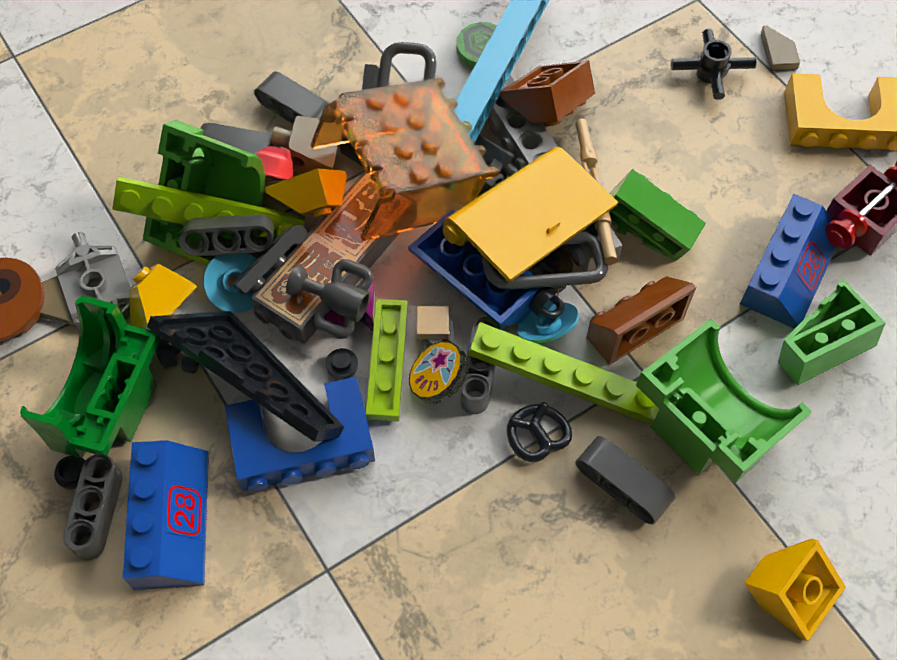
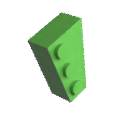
[609,169,706,261]
[778,279,886,385]

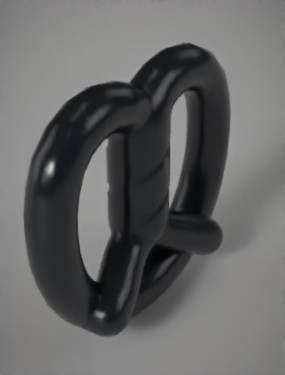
[506,402,573,462]

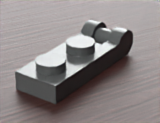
[231,225,308,294]

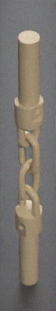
[575,119,617,265]

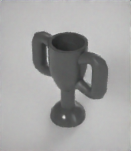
[286,259,373,339]

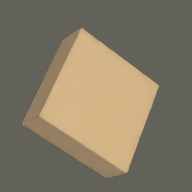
[417,306,449,339]

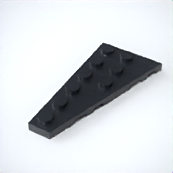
[147,311,344,442]

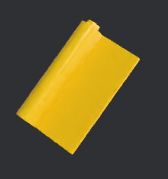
[443,147,618,282]

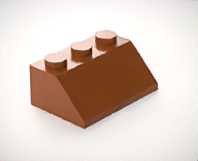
[499,60,595,126]
[586,276,696,365]

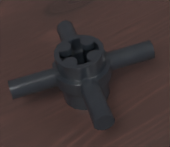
[671,29,756,100]

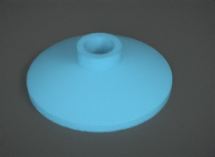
[203,253,267,313]
[517,302,579,343]

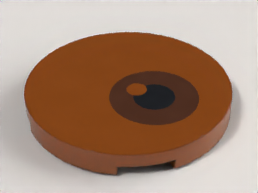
[0,257,45,345]

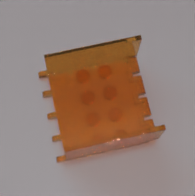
[310,78,500,241]

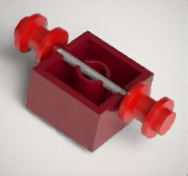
[825,161,897,256]

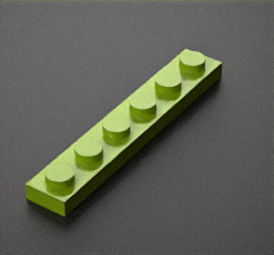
[112,176,305,248]
[468,322,659,426]

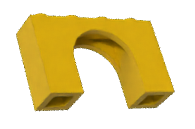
[784,73,897,151]

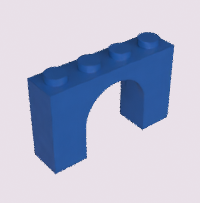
[225,377,375,492]

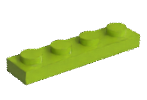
[366,299,408,421]

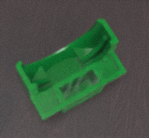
[20,295,161,459]

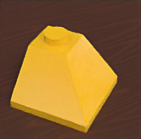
[265,169,347,218]
[129,264,197,330]
[744,538,846,642]

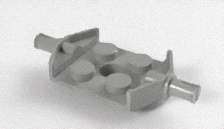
[55,232,131,331]

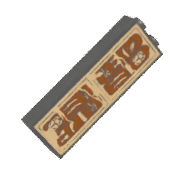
[251,170,415,345]

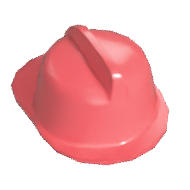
[255,146,293,181]

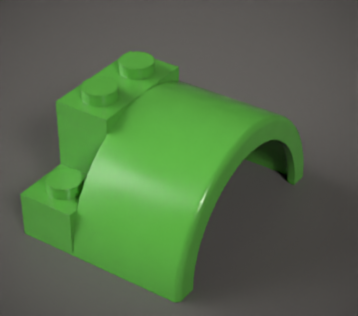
[142,120,265,265]
[636,319,811,483]

